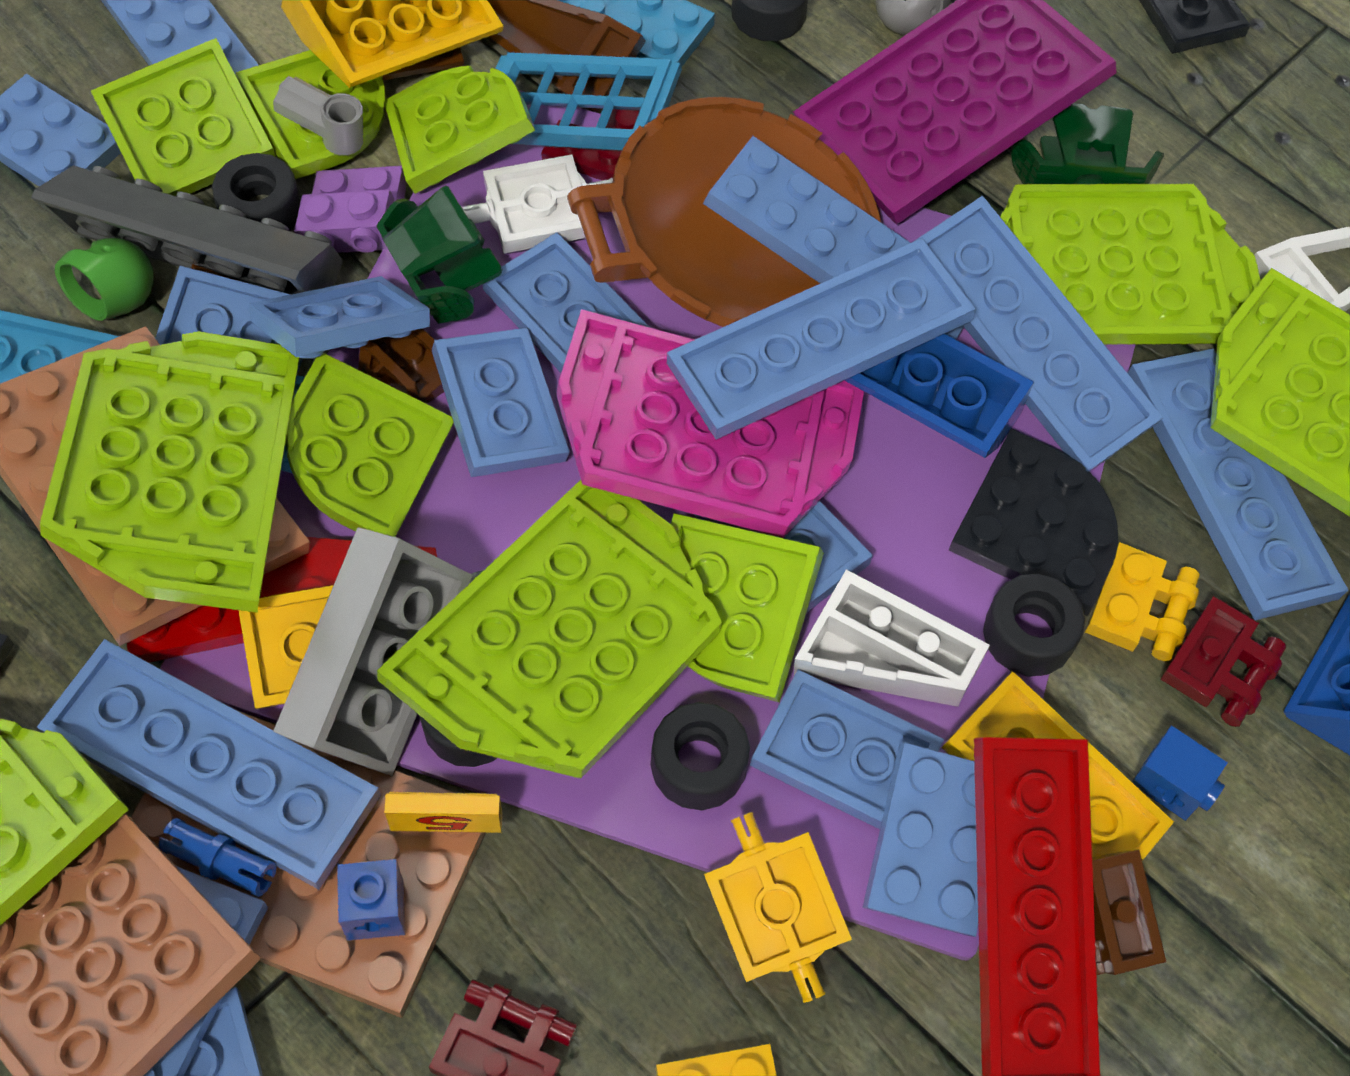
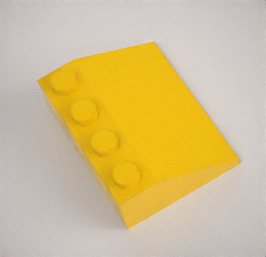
[281,0,504,88]

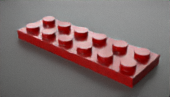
[974,737,1100,1076]

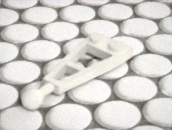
[1255,226,1350,311]

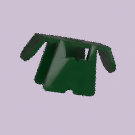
[1011,103,1164,184]
[376,186,503,324]

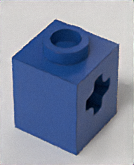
[1132,725,1228,821]
[337,859,405,941]

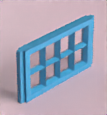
[495,52,682,150]

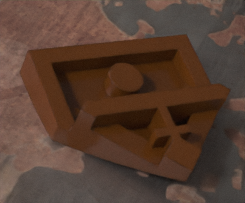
[358,328,444,403]

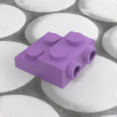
[294,166,407,253]

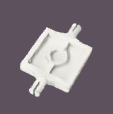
[461,155,613,254]

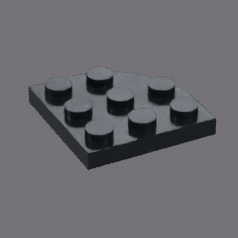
[949,428,1118,616]

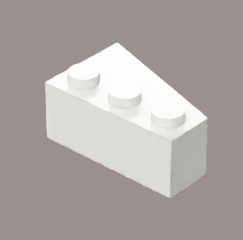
[794,570,990,707]

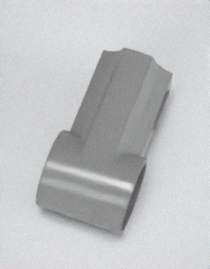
[273,76,363,155]

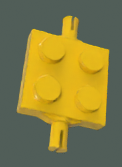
[704,812,852,1003]

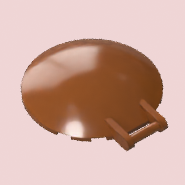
[567,97,881,327]

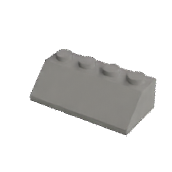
[273,527,473,776]

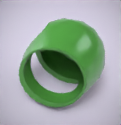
[54,238,154,321]

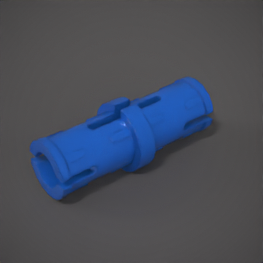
[158,818,277,897]

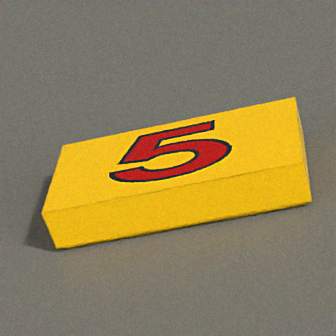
[384,792,503,833]

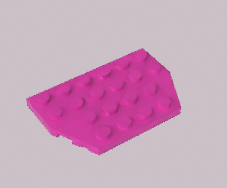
[556,309,864,538]

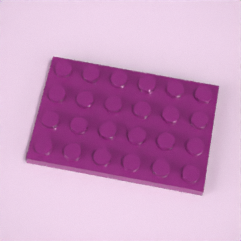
[793,0,1117,225]

